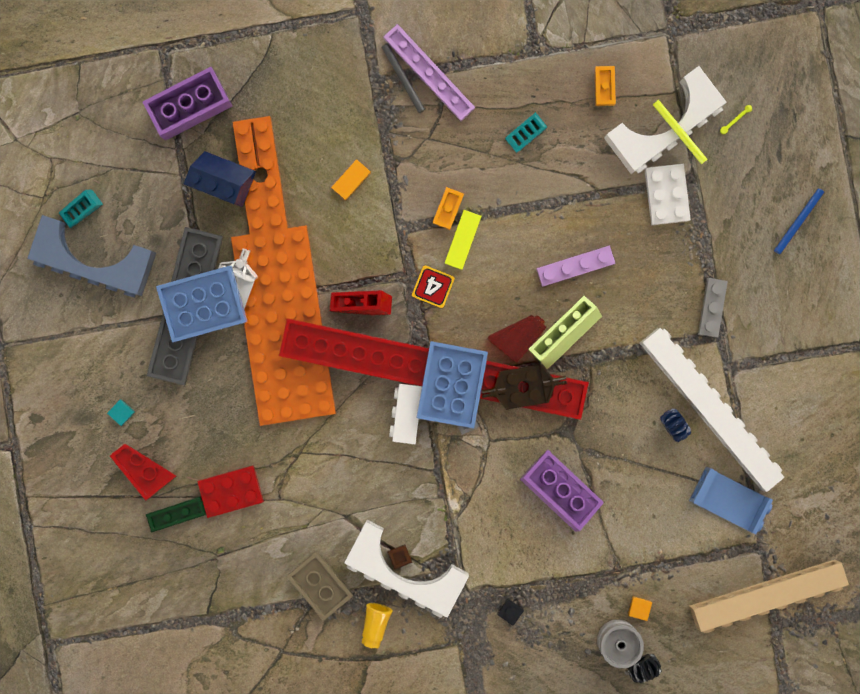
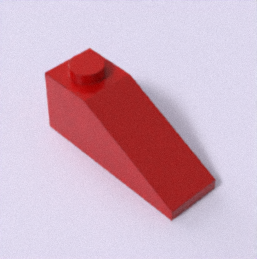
[330,290,392,315]

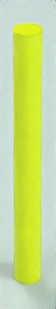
[653,100,708,164]

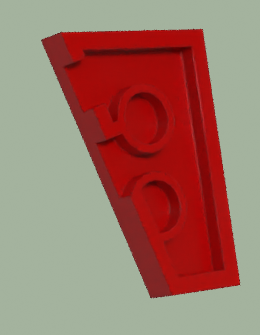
[110,444,177,501]

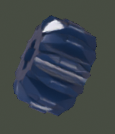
[660,408,691,442]

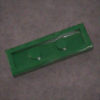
[146,496,206,533]

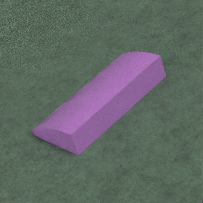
[520,450,604,532]

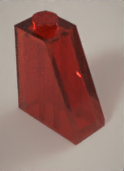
[487,315,546,363]

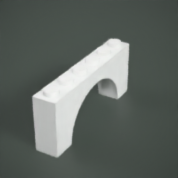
[604,66,727,174]
[344,520,469,618]

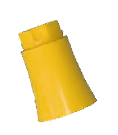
[362,603,393,648]

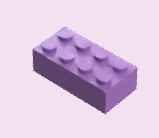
[143,67,233,141]

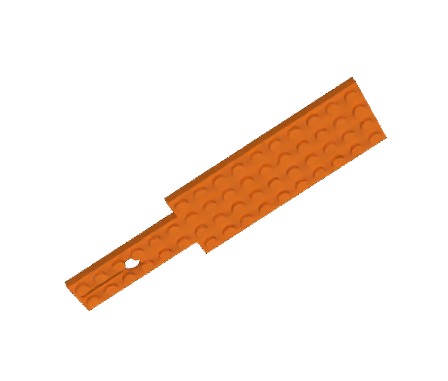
[231,116,336,426]

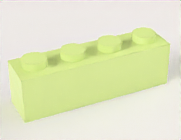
[529,296,602,369]

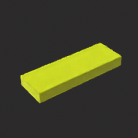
[444,210,482,270]

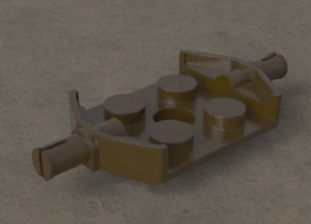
[481,364,567,410]

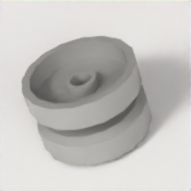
[597,620,644,668]

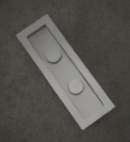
[698,278,728,338]

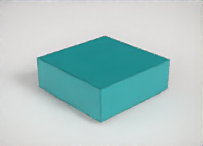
[107,399,135,426]

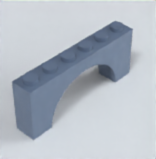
[27,215,156,298]

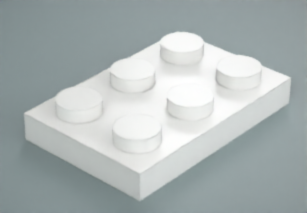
[645,164,691,226]

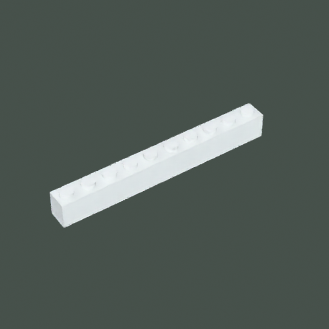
[639,328,784,492]

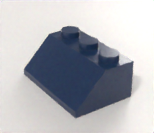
[184,151,256,207]

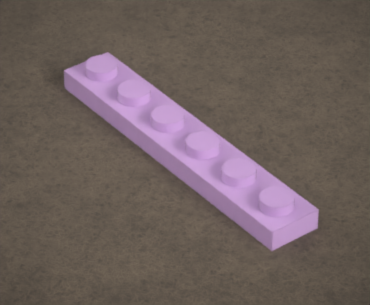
[384,24,475,121]

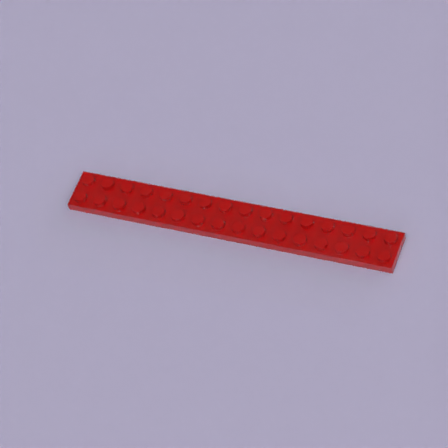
[279,318,589,420]

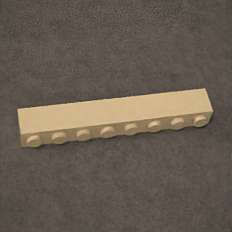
[690,559,849,633]

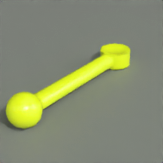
[720,105,752,134]

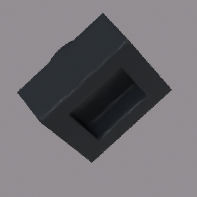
[497,598,524,626]

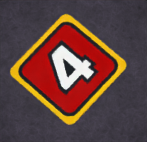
[412,265,455,308]

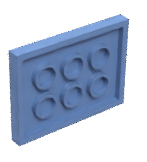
[156,265,248,342]
[416,341,488,428]

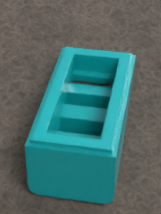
[505,112,547,153]
[59,190,103,228]

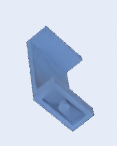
[689,467,773,534]

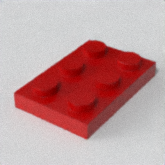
[197,465,264,518]

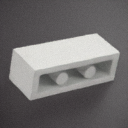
[389,384,422,444]

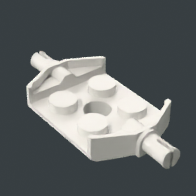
[218,248,258,309]

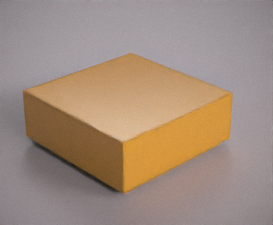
[628,596,652,621]

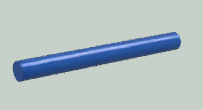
[774,188,824,254]

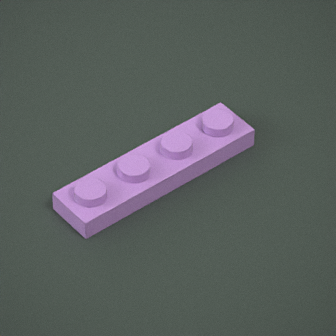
[536,245,615,287]

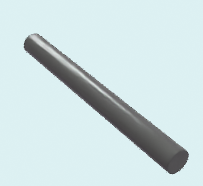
[381,43,425,113]

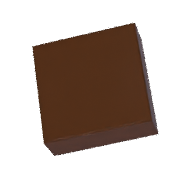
[387,544,412,570]

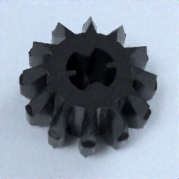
[628,654,662,683]

